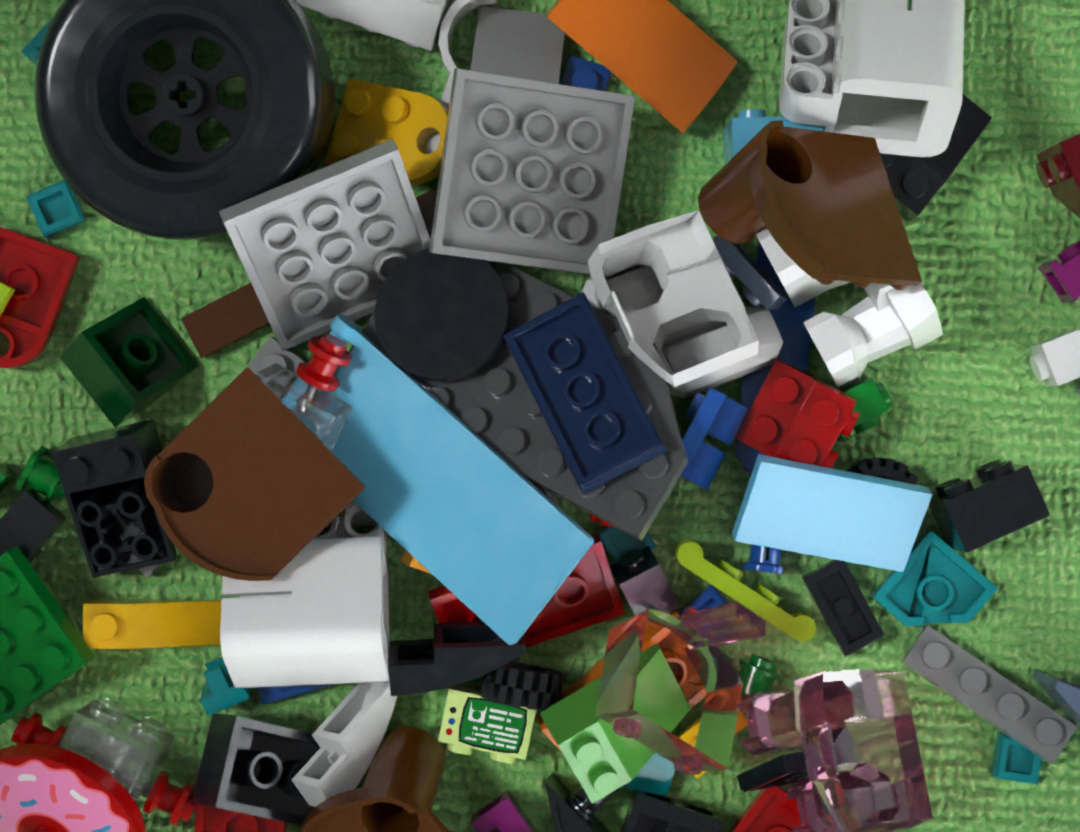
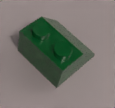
[60,297,198,427]

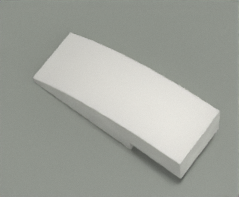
[292,682,397,807]

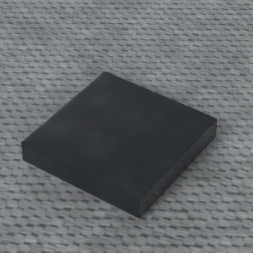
[737,742,862,792]

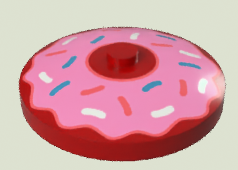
[0,743,146,832]

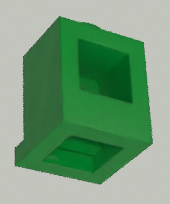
[836,378,893,442]

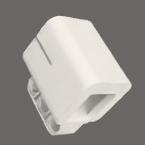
[779,0,965,157]
[220,502,391,688]

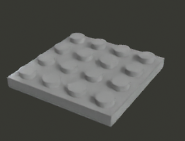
[429,68,635,274]
[219,139,431,351]

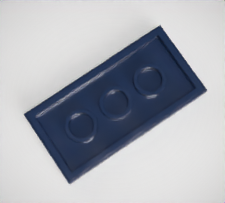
[503,292,667,495]

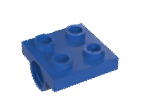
[680,387,749,490]

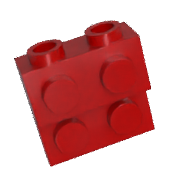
[735,358,861,468]

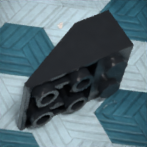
[51,419,177,578]

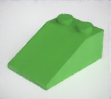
[539,643,691,804]

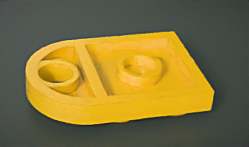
[324,78,449,185]

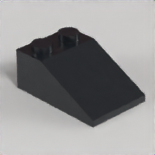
[880,94,992,221]
[192,714,320,825]

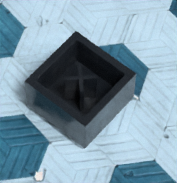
[929,459,1050,553]

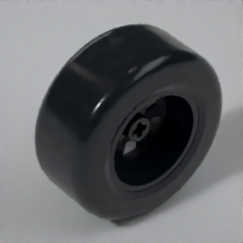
[34,0,335,240]

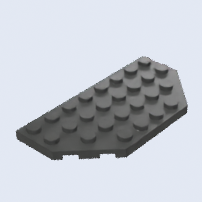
[338,262,689,542]

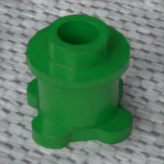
[15,445,65,503]
[726,654,781,710]

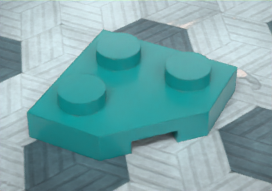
[870,529,998,627]

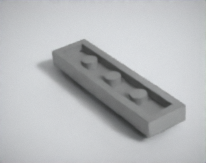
[900,625,1077,764]

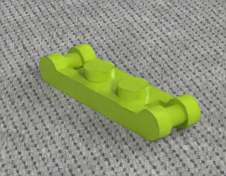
[674,539,816,642]

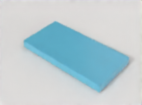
[732,454,933,572]

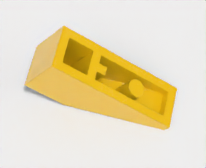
[83,599,221,649]

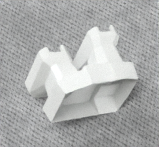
[582,211,783,399]
[756,228,943,391]

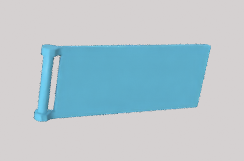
[282,314,594,645]

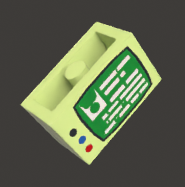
[438,684,536,764]

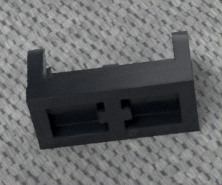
[620,790,723,832]

